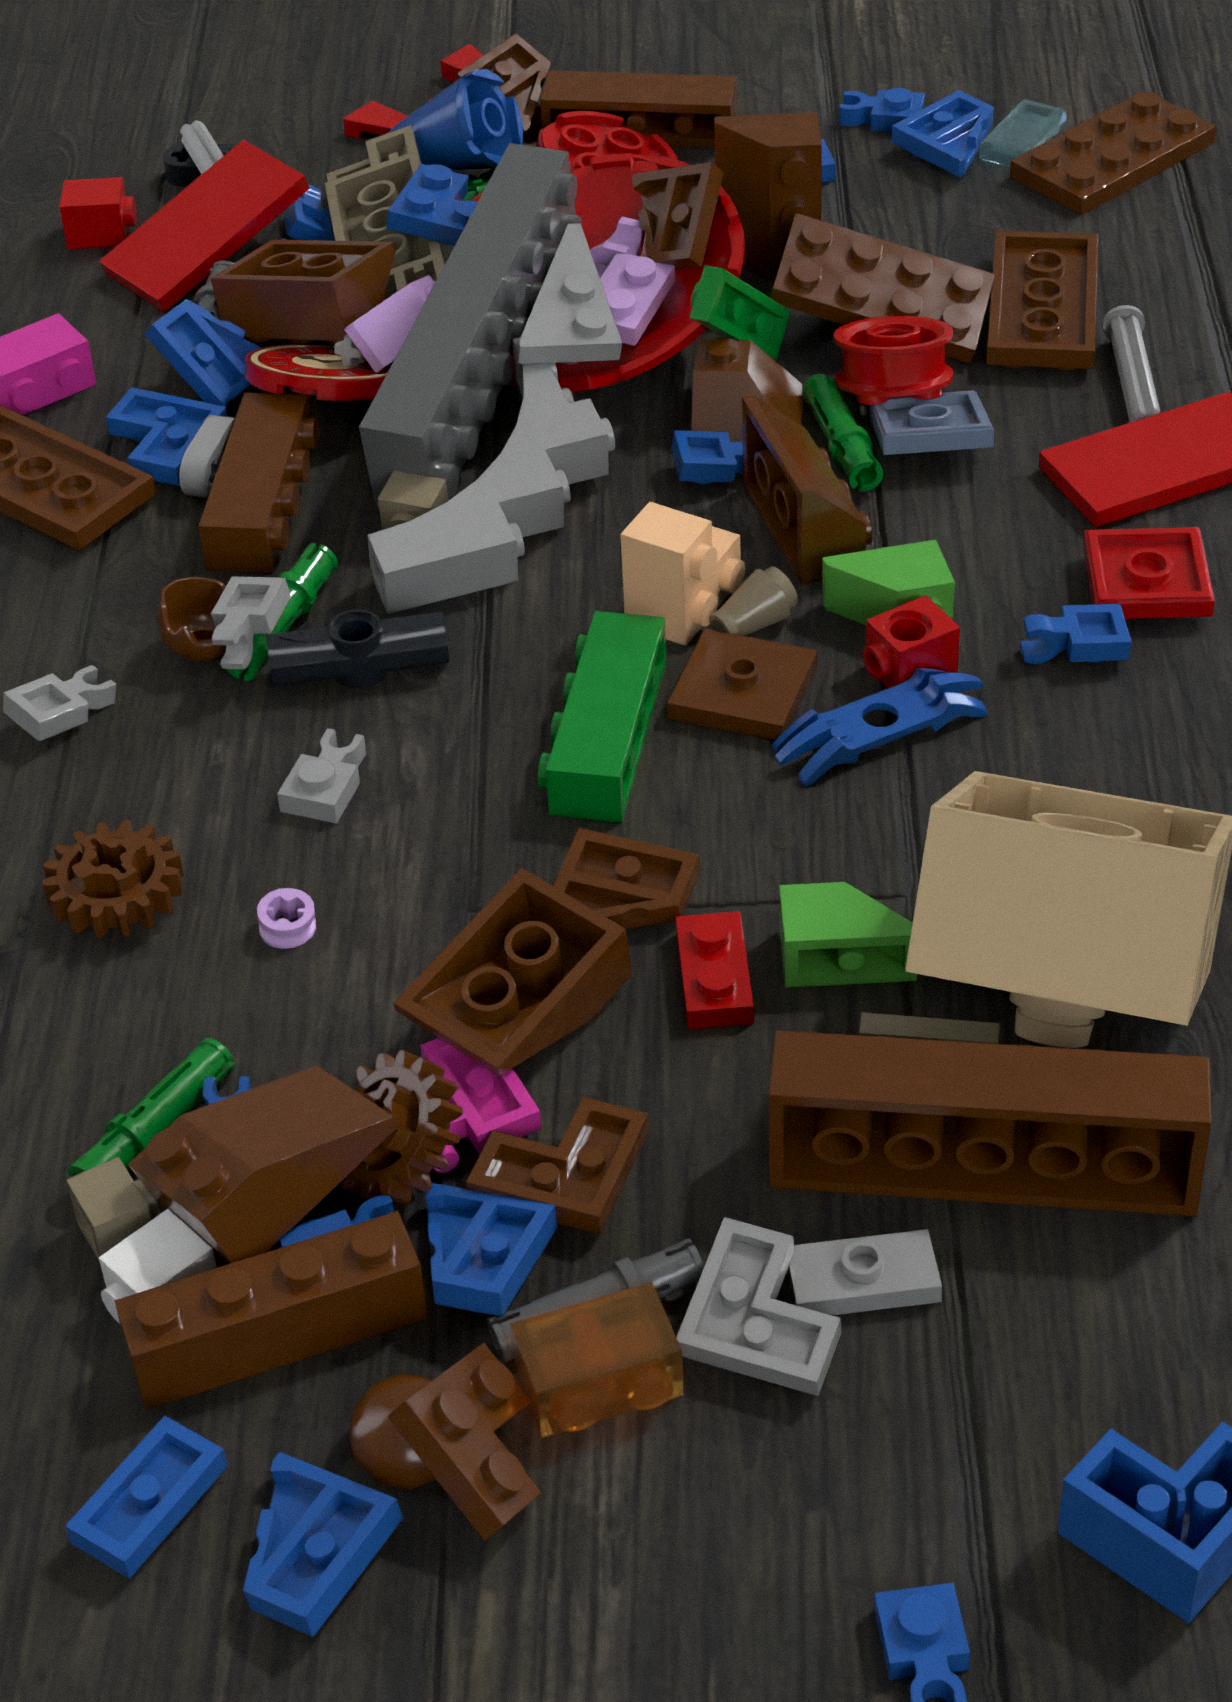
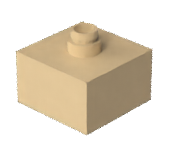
[905,771,1232,1048]

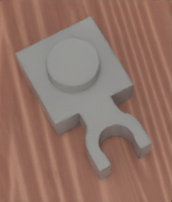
[3,665,116,741]
[277,728,366,823]

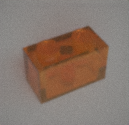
[510,1282,684,1438]

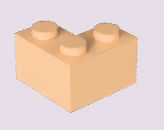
[620,501,745,646]

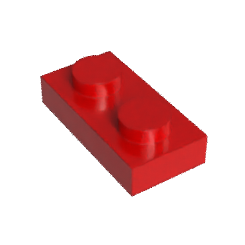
[675,911,754,1029]

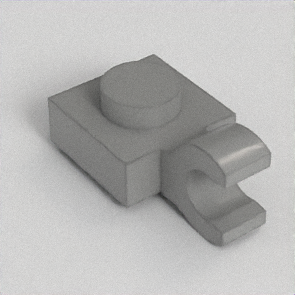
[211,576,291,669]

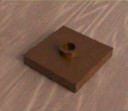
[667,629,818,740]

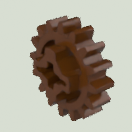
[42,820,184,939]
[342,1050,463,1205]

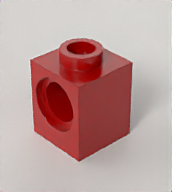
[862,595,960,688]

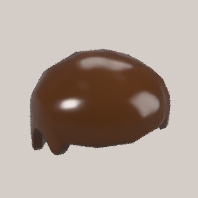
[157,576,226,662]
[349,1374,436,1490]

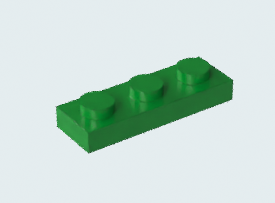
[690,265,791,361]

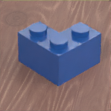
[1058,1421,1232,1624]

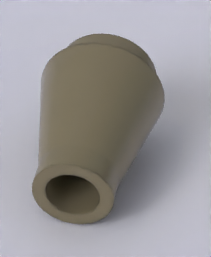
[709,566,798,636]

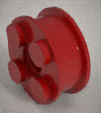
[834,316,953,405]

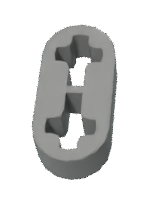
[179,415,235,498]

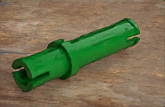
[802,373,883,492]
[222,543,338,681]
[67,1038,236,1177]

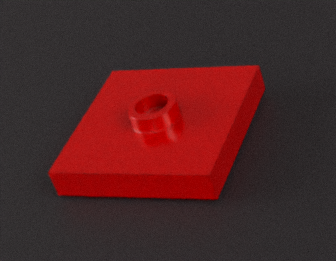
[1083,527,1215,619]

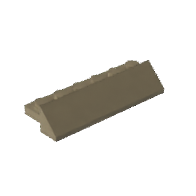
[324,125,445,301]

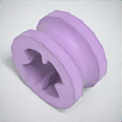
[257,888,316,949]

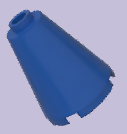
[389,69,523,171]

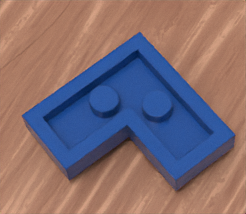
[386,164,478,246]
[106,387,227,486]

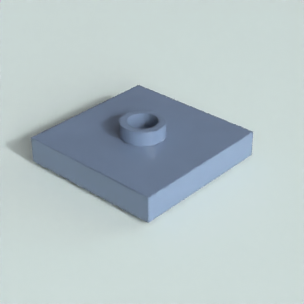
[869,390,994,455]

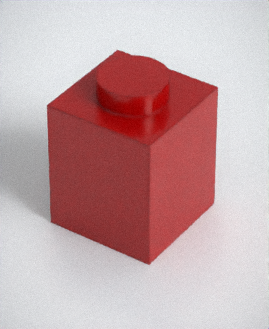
[59,177,137,249]

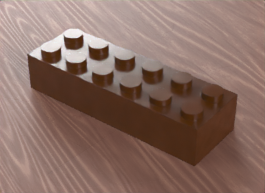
[769,1031,1211,1216]

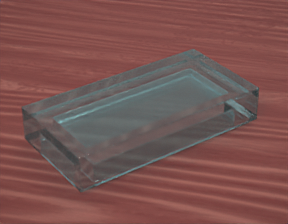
[979,99,1066,167]

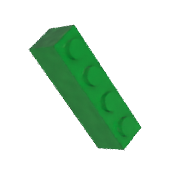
[538,611,667,823]

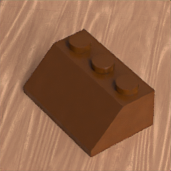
[714,112,822,281]
[210,240,396,346]
[742,394,872,585]

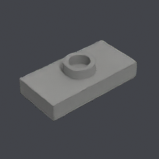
[787,1229,942,1315]

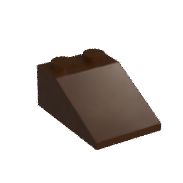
[393,868,632,1076]
[128,1065,400,1264]

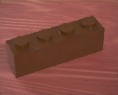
[540,70,737,148]
[198,393,320,573]
[114,1211,428,1410]

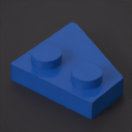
[891,90,994,177]
[144,299,261,407]
[426,1183,558,1317]
[243,1452,403,1637]

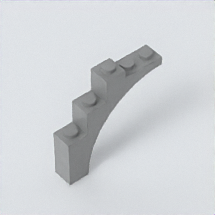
[368,337,615,614]

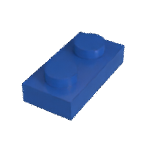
[65,1415,228,1579]

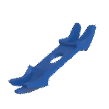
[772,668,988,787]

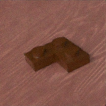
[466,1097,649,1235]
[387,1343,542,1541]

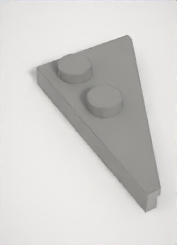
[516,223,622,364]

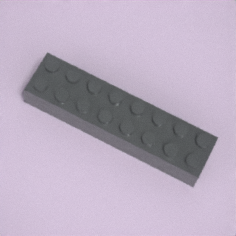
[359,143,582,508]

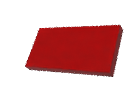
[99,139,310,313]
[1038,392,1232,527]

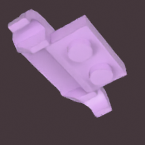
[561,217,675,365]

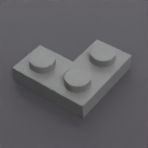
[675,1217,842,1396]

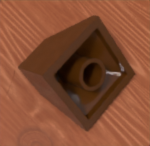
[691,337,804,442]

